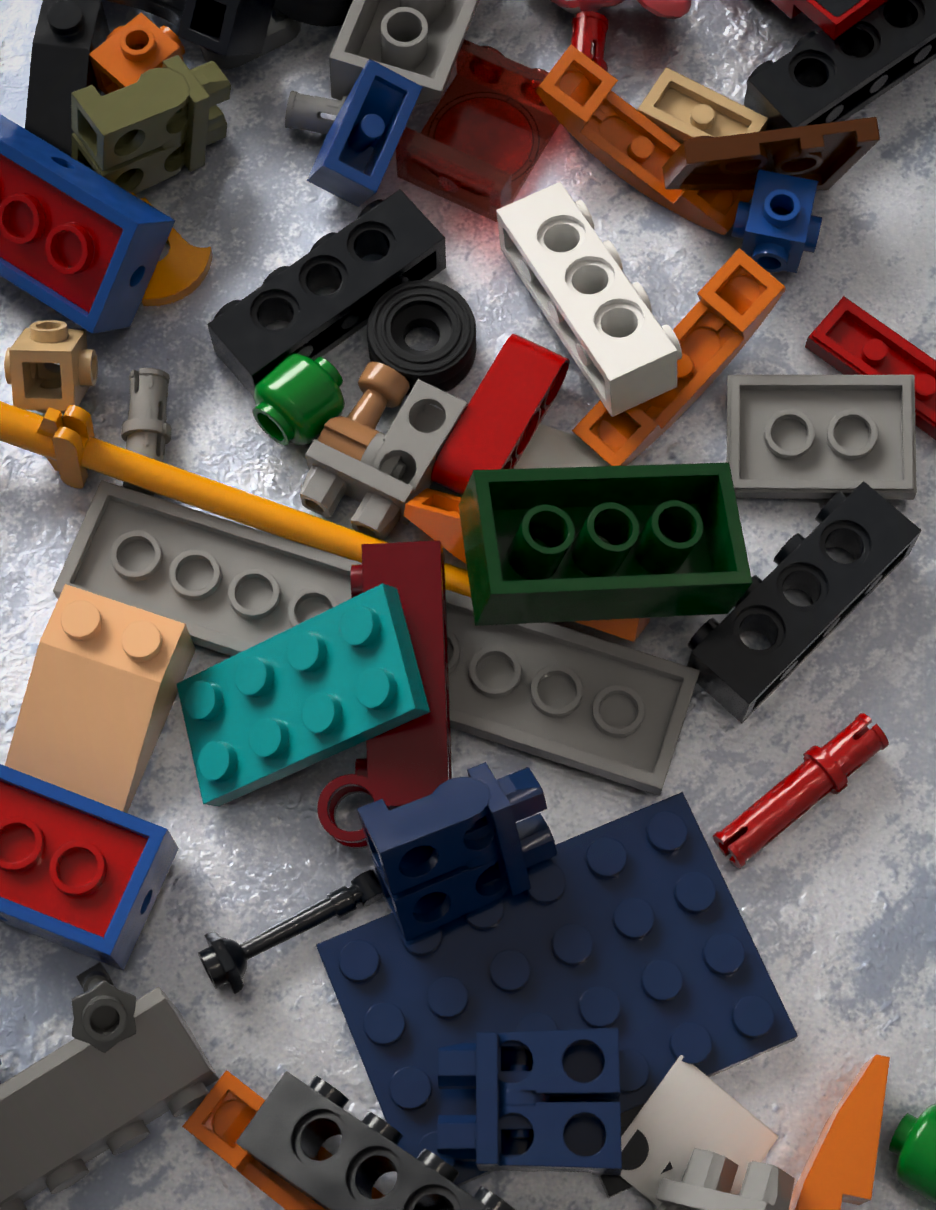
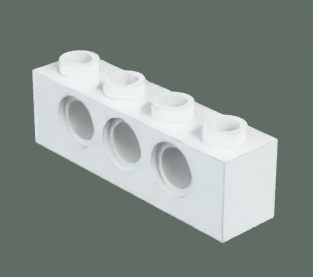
[496,182,682,417]

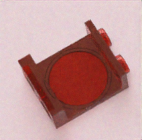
[395,39,560,222]

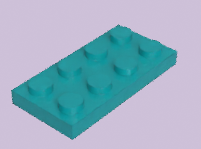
[176,583,430,807]

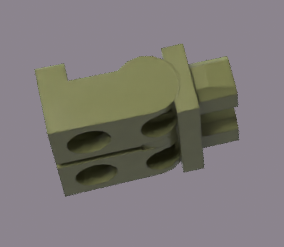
[71,55,231,194]

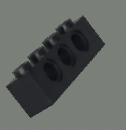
[743,0,936,131]
[207,189,446,398]
[687,481,922,723]
[235,1071,515,1210]

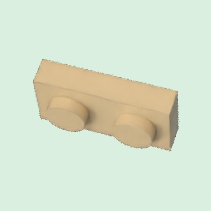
[637,67,768,144]

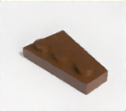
[662,117,880,190]

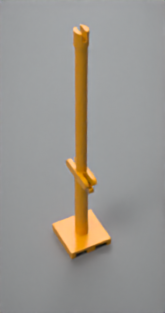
[0,401,471,597]

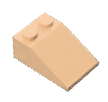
[5,584,196,813]

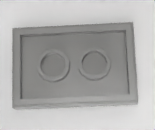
[726,375,917,500]

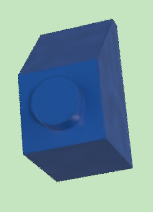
[307,59,423,207]

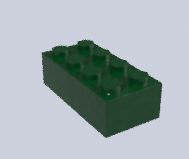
[458,463,752,626]

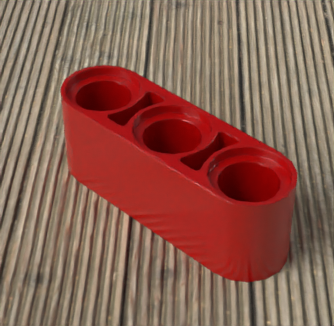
[431,333,570,496]

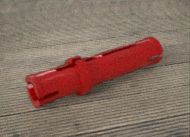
[712,713,889,869]

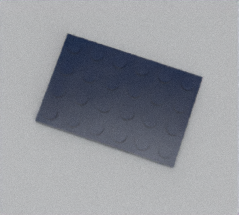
[316,792,798,1187]

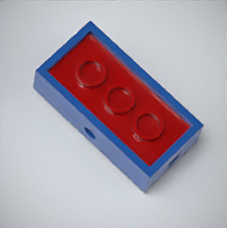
[0,114,175,334]
[0,764,179,971]

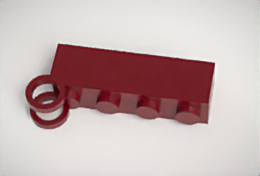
[317,540,452,849]

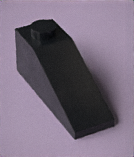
[25,0,110,157]

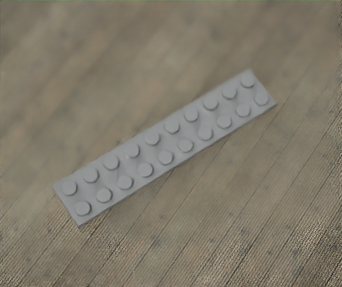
[53,480,700,796]

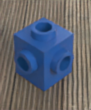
[732,169,822,273]

